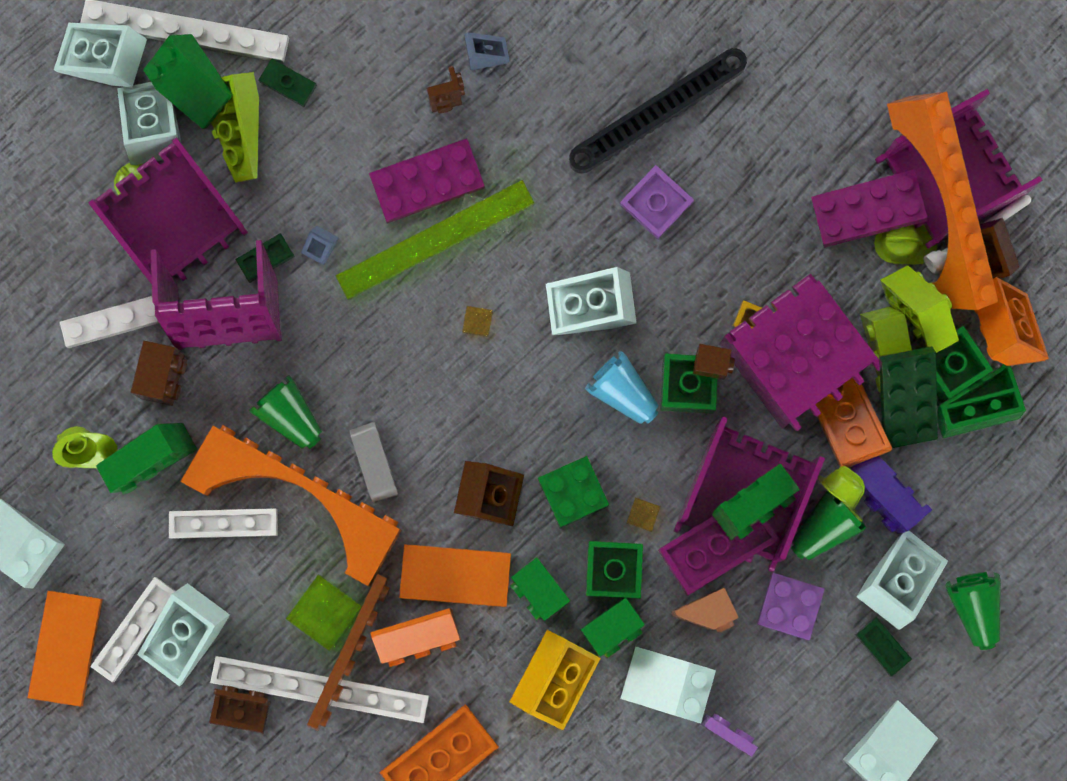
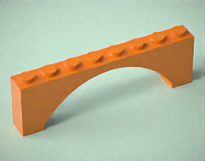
[887,92,998,310]
[180,425,402,587]

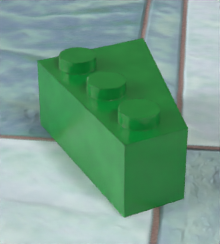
[937,364,1026,438]
[96,423,198,495]
[712,463,800,540]

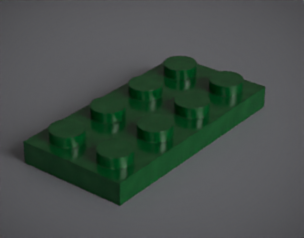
[879,346,938,448]

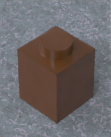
[693,344,735,380]

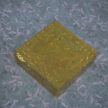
[462,306,493,337]
[626,497,661,532]

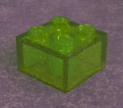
[286,574,363,651]

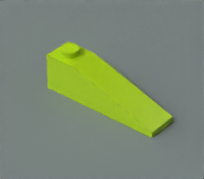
[211,72,259,183]

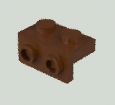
[427,65,465,113]
[209,685,271,734]

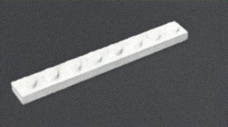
[80,0,289,63]
[210,656,429,723]

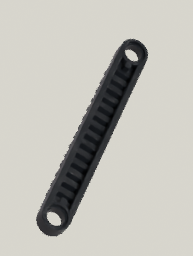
[569,48,747,174]

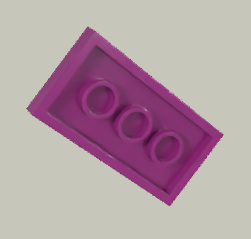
[369,138,485,223]
[811,169,928,248]
[658,516,779,596]

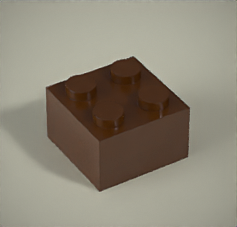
[130,340,187,406]

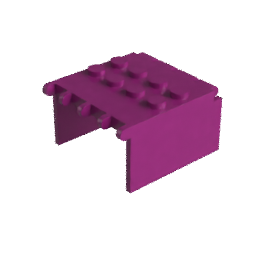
[875,89,1043,249]
[88,137,248,284]
[151,240,282,350]
[719,274,880,431]
[673,417,825,572]

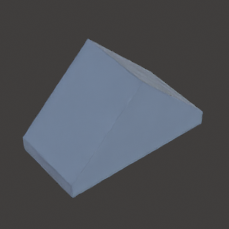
[464,32,510,70]

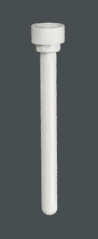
[923,195,1031,274]

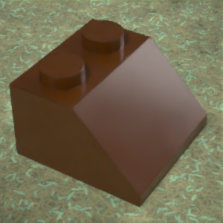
[944,218,1020,279]
[454,461,524,527]

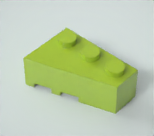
[880,265,959,353]
[860,307,912,393]

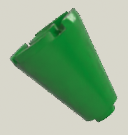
[249,375,322,449]
[791,490,867,560]
[945,572,1001,650]

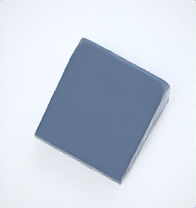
[301,226,339,265]

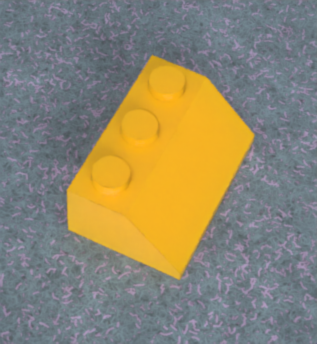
[509,629,601,730]

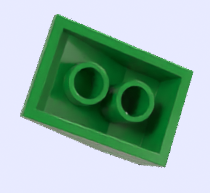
[143,34,233,129]

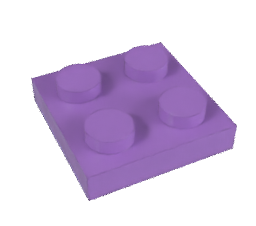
[620,165,694,239]
[757,573,825,641]
[700,713,758,757]

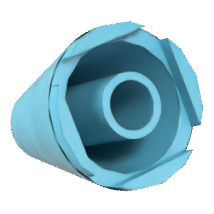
[585,351,658,424]

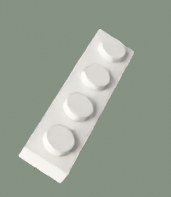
[60,296,159,348]
[169,509,278,539]
[90,577,175,682]

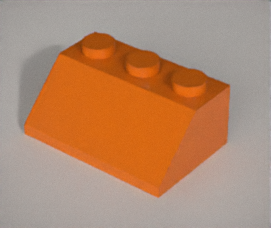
[974,277,1049,366]
[370,608,461,667]

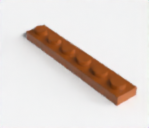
[307,574,390,731]

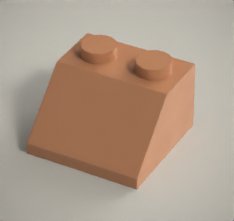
[671,588,739,632]

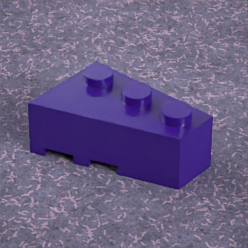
[850,456,932,534]

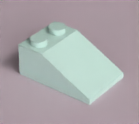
[54,23,147,87]
[117,82,181,165]
[546,267,636,335]
[0,499,65,588]
[856,531,948,630]
[137,583,230,686]
[620,646,716,723]
[843,700,938,781]

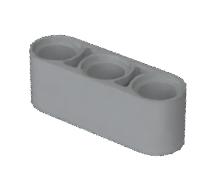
[349,422,398,503]

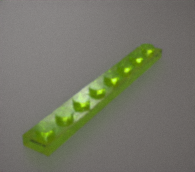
[335,180,535,300]

